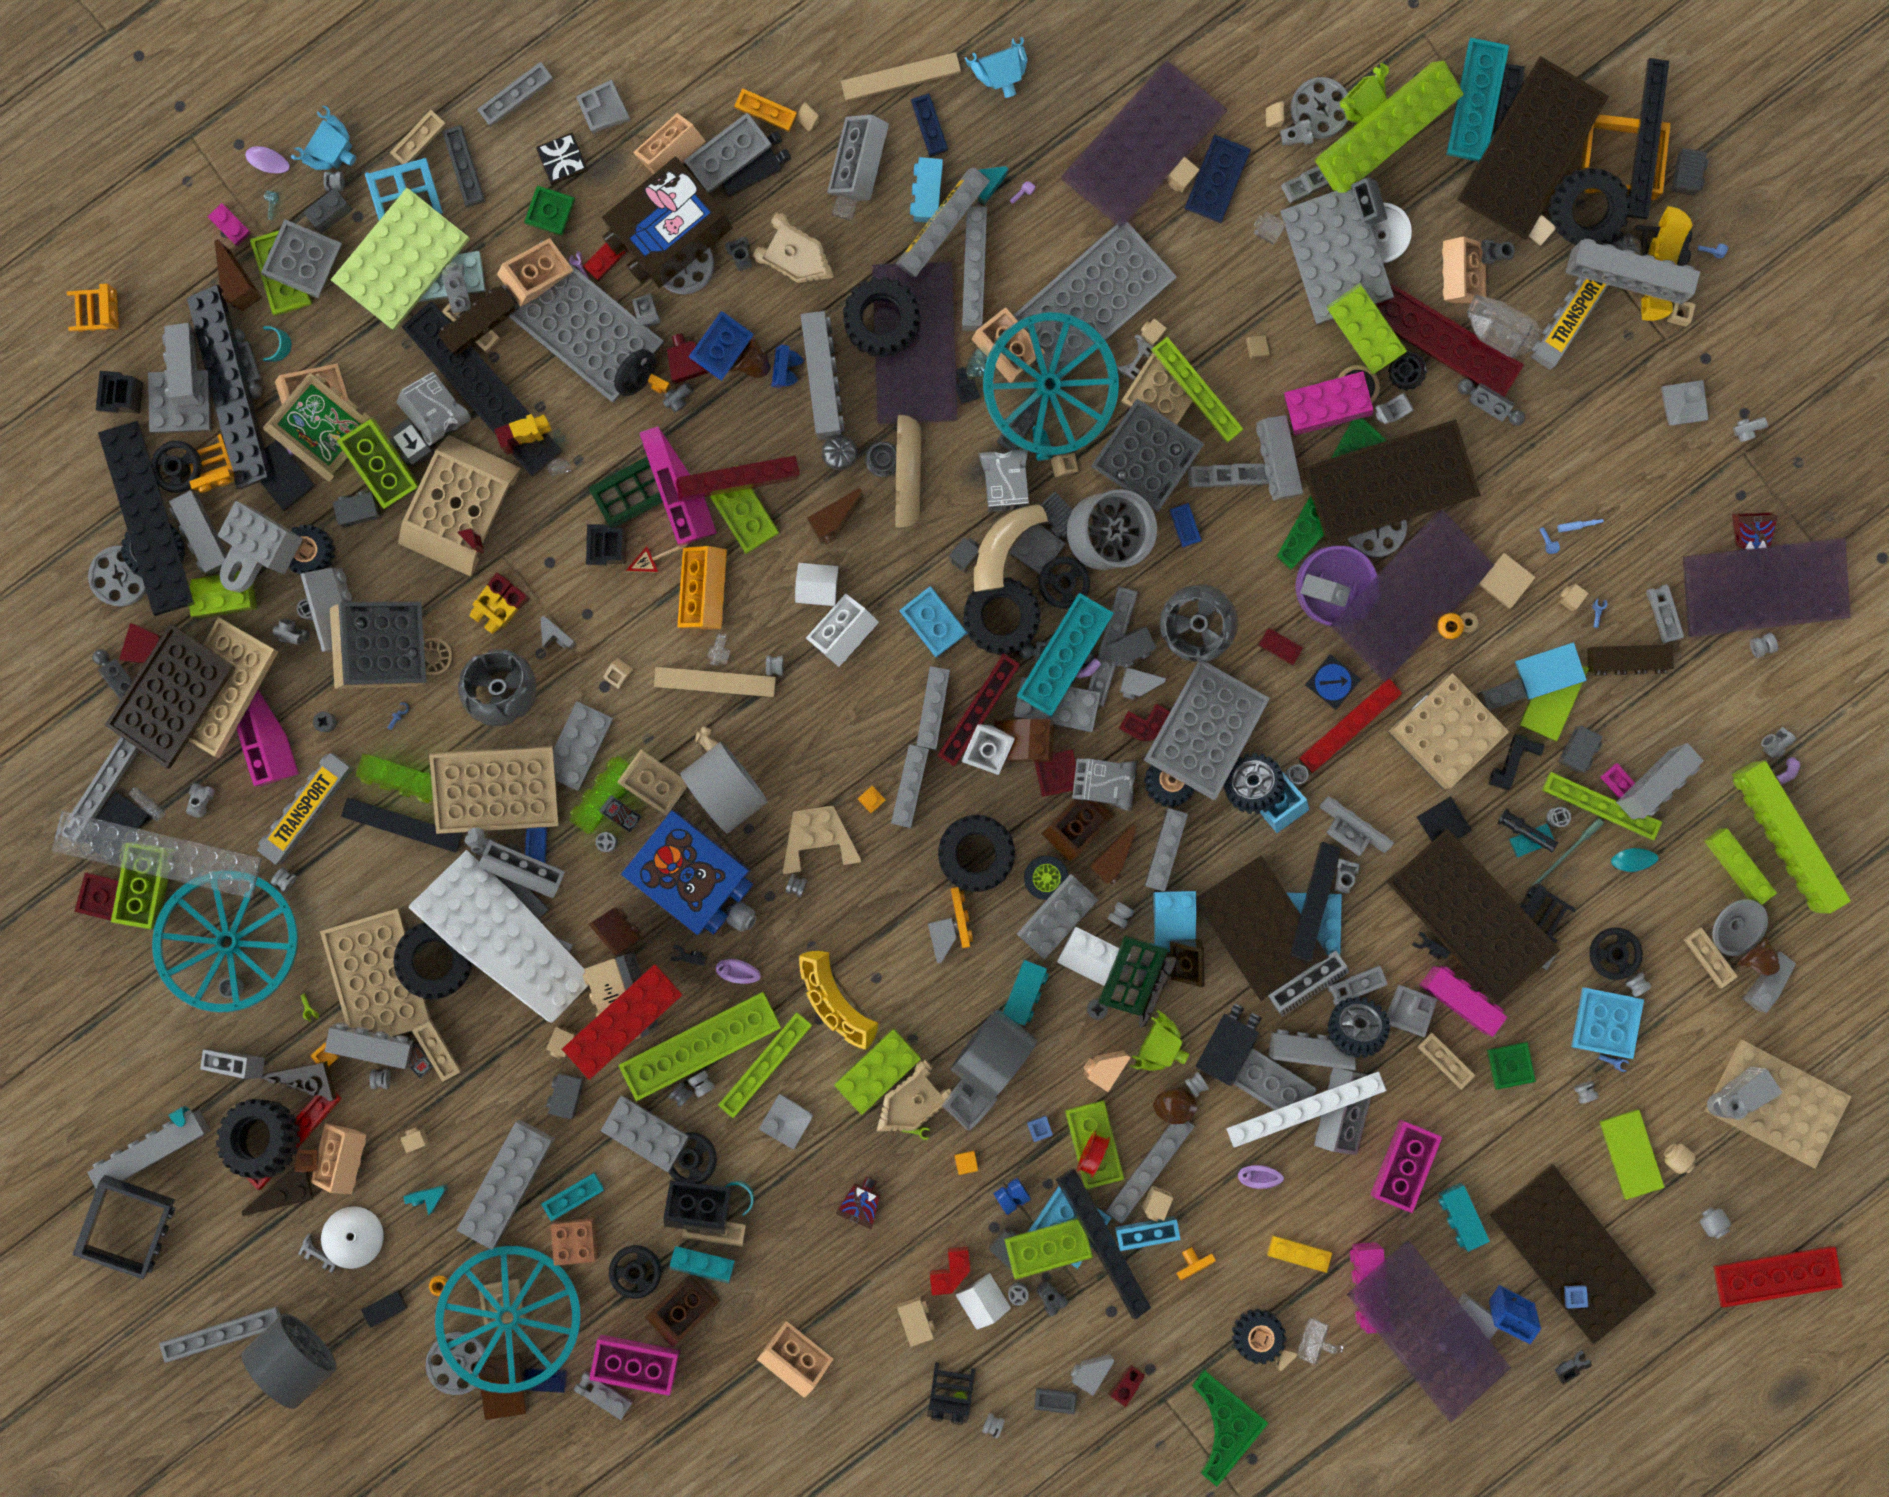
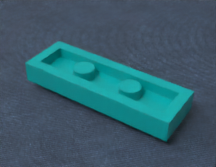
[541,1172,605,1221]

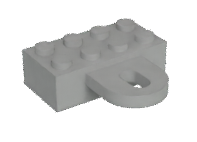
[217,501,303,592]

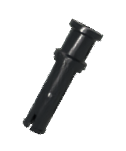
[1497,809,1559,853]

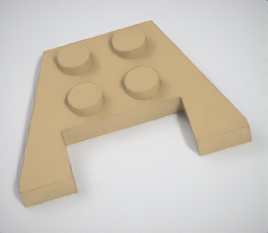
[783,806,861,874]

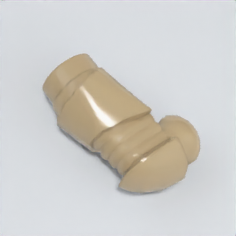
[695,726,718,752]

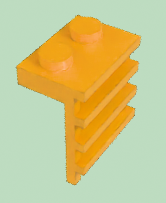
[67,284,119,332]
[184,434,234,493]

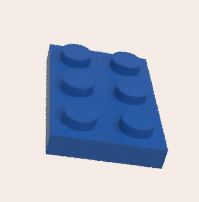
[689,311,754,381]

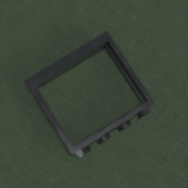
[72,1175,176,1279]

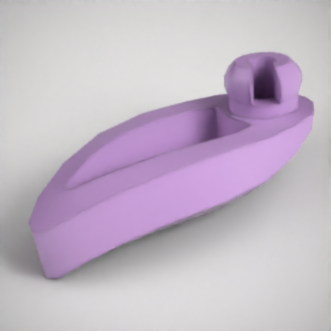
[245,146,290,173]
[716,959,761,984]
[1238,1165,1284,1189]

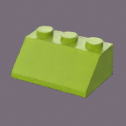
[189,571,257,619]

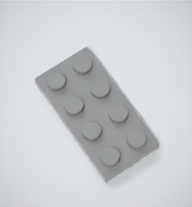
[684,113,772,193]
[1014,677,1101,733]
[553,701,614,791]
[1017,874,1099,959]
[1234,1048,1317,1110]
[601,1095,690,1172]

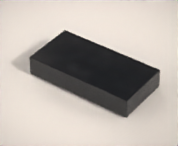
[361,1290,408,1328]

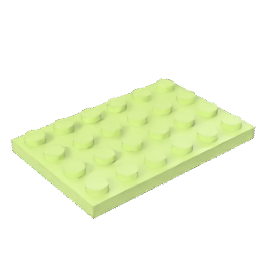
[331,188,470,331]

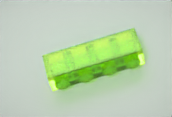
[355,753,433,804]
[569,755,630,835]

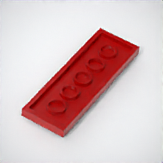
[562,964,683,1080]
[1713,1246,1843,1308]

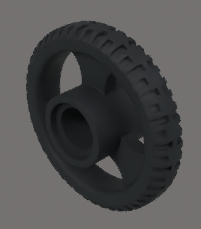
[614,349,656,396]
[151,441,202,493]
[1038,557,1090,609]
[1589,927,1643,980]
[668,1132,717,1184]
[609,1245,662,1299]

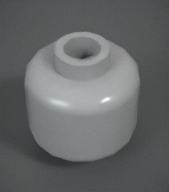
[726,902,757,932]
[1700,1207,1731,1239]

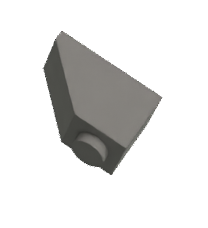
[1300,574,1351,607]
[1119,668,1166,700]
[928,918,959,963]
[1070,1354,1115,1395]

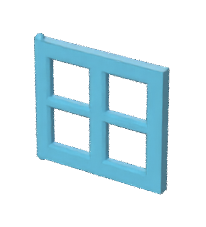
[365,158,443,221]

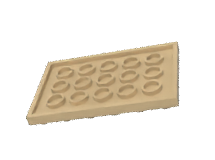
[189,617,279,758]
[429,746,559,834]
[320,908,431,1037]
[1704,1040,1852,1169]

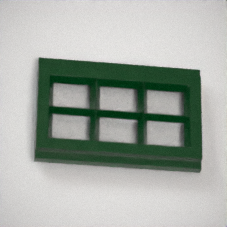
[589,456,663,528]
[1098,935,1168,1016]

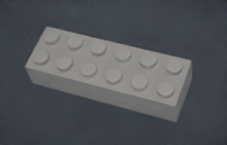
[1565,239,1700,304]
[801,311,845,440]
[457,1120,555,1250]

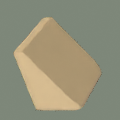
[1266,101,1284,128]
[796,102,820,132]
[1529,215,1556,246]
[1246,335,1270,360]
[1051,453,1079,477]
[603,658,633,689]
[1275,1347,1298,1371]

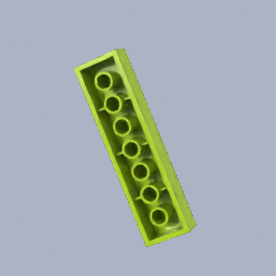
[1314,61,1464,193]
[1731,761,1851,914]

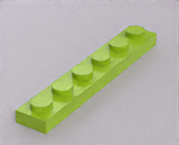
[1151,337,1244,443]
[1542,772,1662,840]
[718,1012,812,1118]

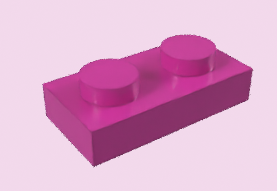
[207,203,251,246]
[1600,763,1635,799]

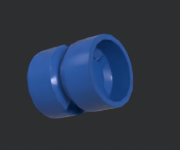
[993,1178,1031,1215]

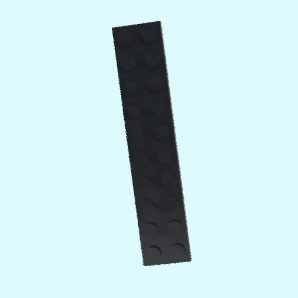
[187,285,272,489]
[402,301,563,477]
[98,421,195,616]

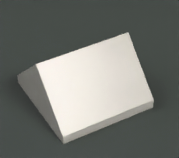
[795,563,839,606]
[962,724,1015,775]
[955,1273,1011,1329]

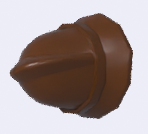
[730,337,771,378]
[1736,936,1780,976]
[1153,1088,1198,1125]

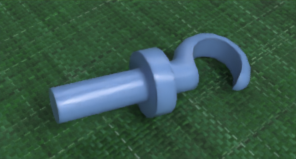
[387,702,409,730]

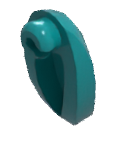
[1611,848,1659,872]

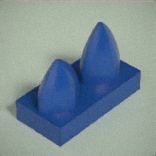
[771,345,804,388]

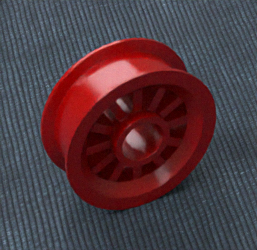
[1076,1130,1110,1178]

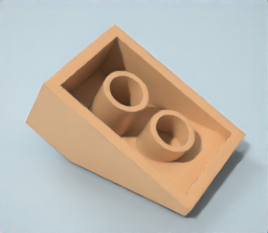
[497,238,573,307]
[275,363,349,404]

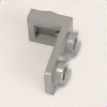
[441,263,472,313]
[1375,393,1414,424]

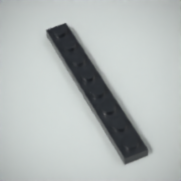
[1627,58,1669,220]
[1056,1168,1151,1319]

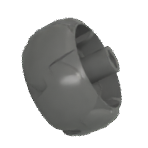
[1160,584,1238,662]
[458,649,537,726]

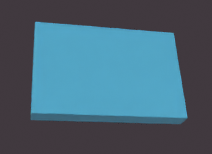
[899,586,968,658]
[1515,642,1587,700]

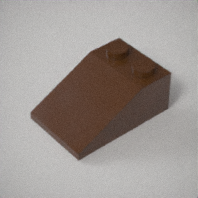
[214,239,262,311]
[807,488,863,544]
[994,719,1054,763]
[1041,799,1114,862]
[1088,824,1137,884]
[589,907,642,956]
[645,1274,721,1347]
[478,1352,526,1420]

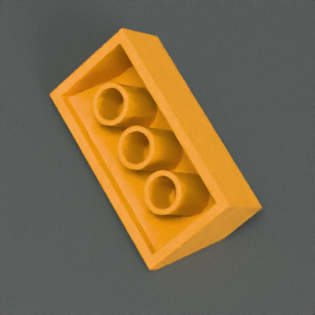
[677,546,727,630]

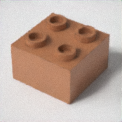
[551,1217,598,1266]

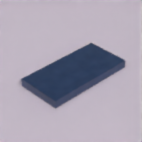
[1184,134,1251,224]

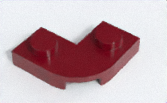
[1118,704,1170,741]

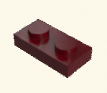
[1258,628,1303,666]

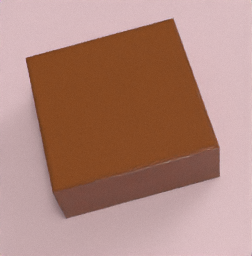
[295,1150,317,1172]

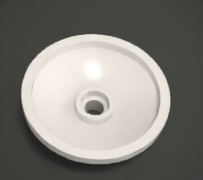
[1371,203,1412,263]
[321,1206,384,1269]

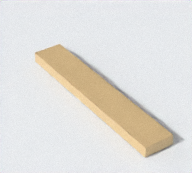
[841,52,961,102]
[654,667,776,697]

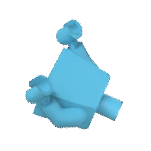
[965,37,1028,98]
[291,106,356,170]

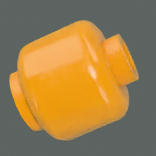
[1437,612,1464,639]

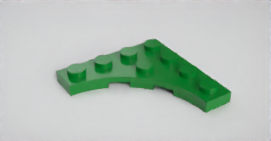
[1192,1369,1268,1487]

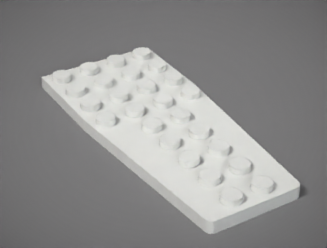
[409,850,589,1023]

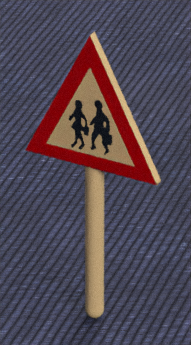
[626,544,688,573]

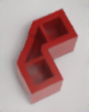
[930,1246,970,1295]

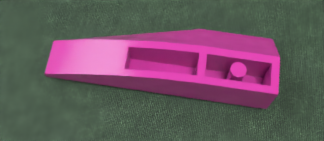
[639,426,717,547]
[237,689,299,787]

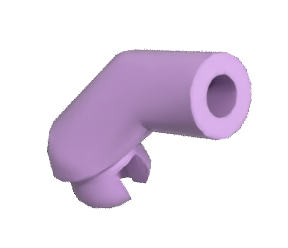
[1076,658,1102,678]
[1775,757,1800,785]

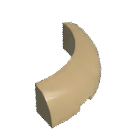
[895,415,922,527]
[974,504,1048,592]

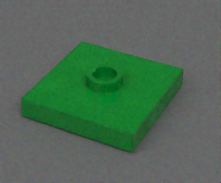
[524,185,576,237]
[1487,1042,1536,1090]

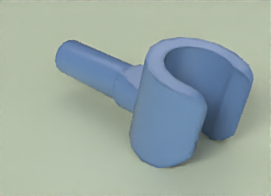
[1698,244,1729,259]
[1539,527,1560,554]
[1592,599,1607,628]
[1598,1054,1629,1072]

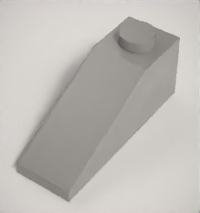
[1743,951,1796,1013]
[200,1049,265,1079]

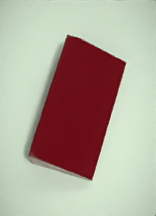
[457,528,484,554]

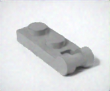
[1646,584,1684,643]
[1327,965,1388,1005]
[574,1371,633,1420]

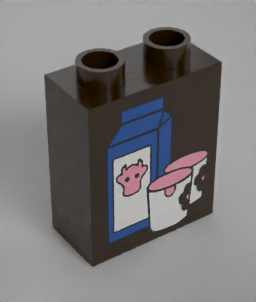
[601,156,733,289]

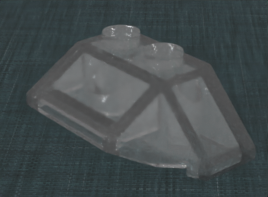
[1467,295,1542,358]

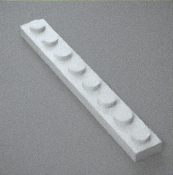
[1226,1072,1387,1148]

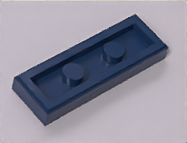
[911,93,948,157]

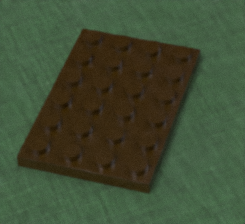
[105,623,236,769]
[1196,855,1329,1001]

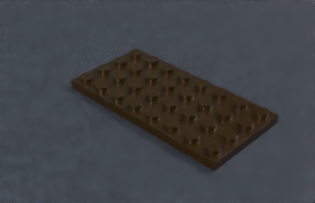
[1457,56,1609,240]
[1302,419,1481,544]
[1387,828,1560,1004]
[1490,1164,1657,1344]

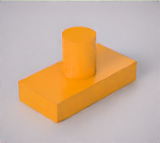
[1177,1247,1216,1281]

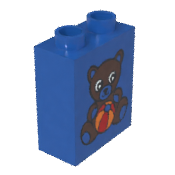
[621,810,754,935]

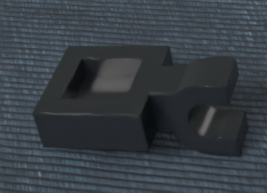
[955,367,980,405]
[1412,931,1450,960]
[670,944,708,966]
[1555,1350,1592,1385]

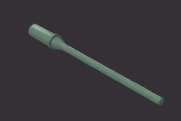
[1528,818,1604,889]

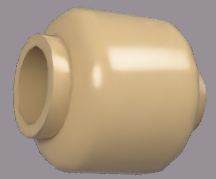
[1664,1144,1696,1174]

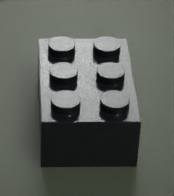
[663,1180,731,1235]

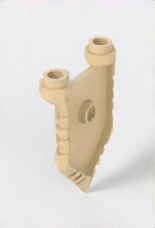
[752,212,834,283]
[876,1059,952,1131]

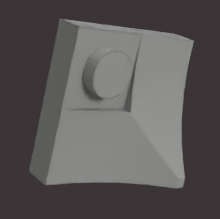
[576,80,631,134]
[1661,380,1708,426]
[1386,985,1437,1037]
[942,1079,997,1131]
[759,1093,814,1150]

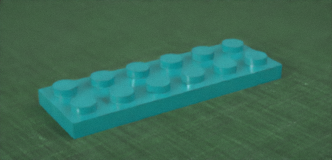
[1446,37,1509,162]
[1017,593,1114,717]

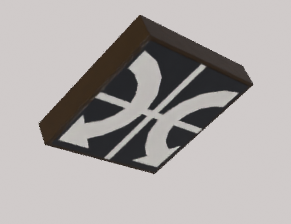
[536,132,588,185]

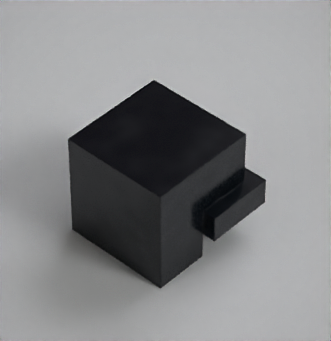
[96,371,143,414]
[586,524,626,566]

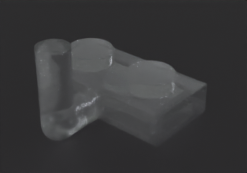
[1296,1318,1343,1365]

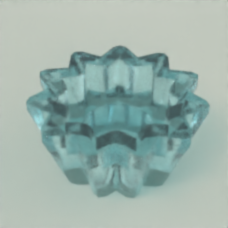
[966,349,988,377]

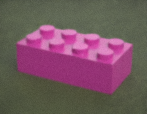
[1284,372,1373,436]
[1419,966,1507,1037]
[1370,1119,1442,1213]
[1349,1242,1391,1334]
[589,1335,680,1396]

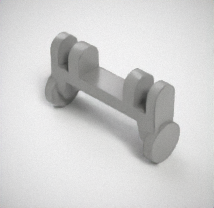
[1116,335,1153,380]
[298,1233,337,1273]

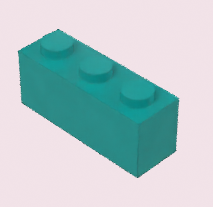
[1003,959,1049,1026]
[1438,1183,1490,1252]
[670,1246,735,1284]

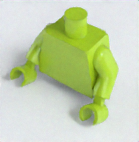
[1339,63,1389,124]
[1129,1010,1189,1071]

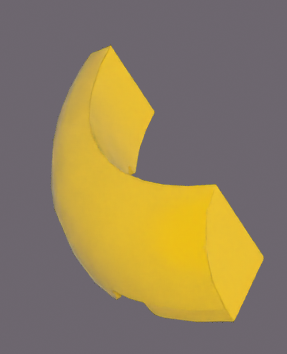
[1641,206,1693,321]
[799,951,879,1050]

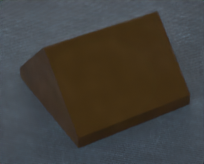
[1170,939,1205,987]

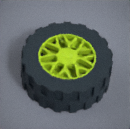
[1024,856,1069,900]

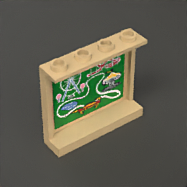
[263,373,371,482]

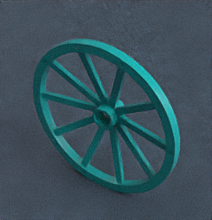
[983,312,1119,455]
[152,871,298,1013]
[435,1246,581,1393]

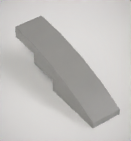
[1281,166,1329,203]
[1188,464,1269,488]

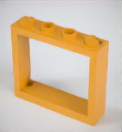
[1580,114,1671,201]

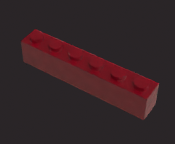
[675,455,800,502]
[938,654,1020,767]

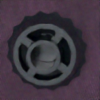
[1388,351,1428,391]

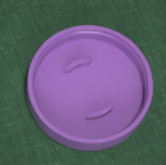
[1296,546,1378,626]

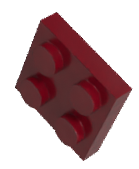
[1034,749,1076,797]
[74,872,119,921]

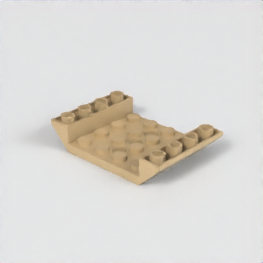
[398,435,522,577]

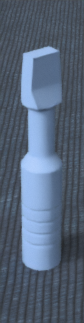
[1557,519,1604,533]

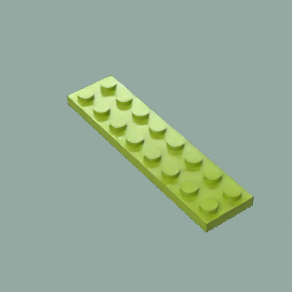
[618,991,782,1101]

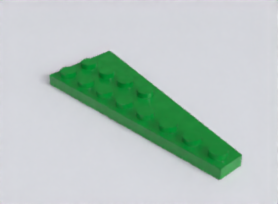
[1276,418,1387,570]

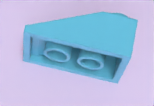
[1250,772,1309,833]
[1153,891,1196,952]

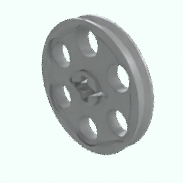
[1291,77,1348,139]
[664,248,714,294]
[1348,520,1407,558]
[88,546,146,606]
[426,1332,485,1395]

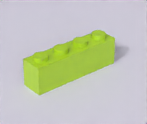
[1704,828,1777,905]

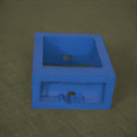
[1489,1285,1541,1344]

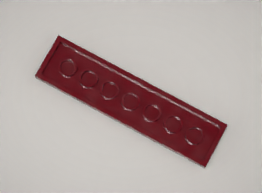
[1376,282,1524,397]

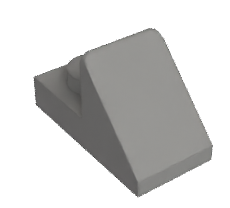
[632,293,660,327]
[541,616,577,649]

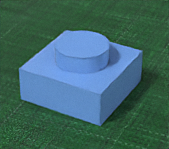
[1027,1115,1053,1142]
[1564,1285,1588,1308]

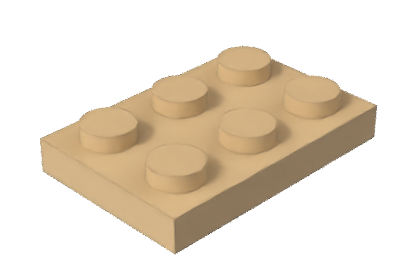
[617,749,688,816]

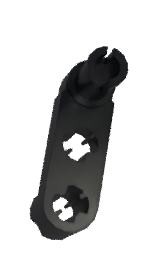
[1489,733,1545,791]

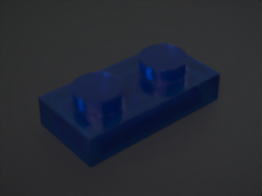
[524,1368,567,1393]

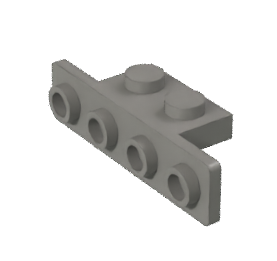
[1319,796,1394,856]

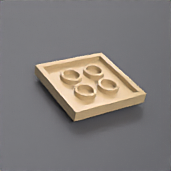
[1121,353,1192,425]

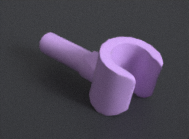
[1010,182,1036,204]
[569,251,589,279]

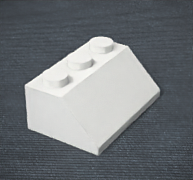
[806,593,879,667]
[1057,926,1130,986]

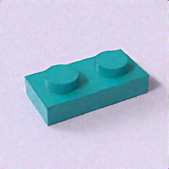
[1509,823,1554,857]

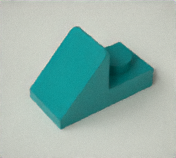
[978,166,1008,205]
[403,1185,448,1215]

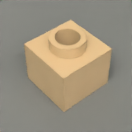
[1667,302,1696,327]
[1140,318,1167,347]
[1559,584,1589,611]
[400,1127,429,1153]

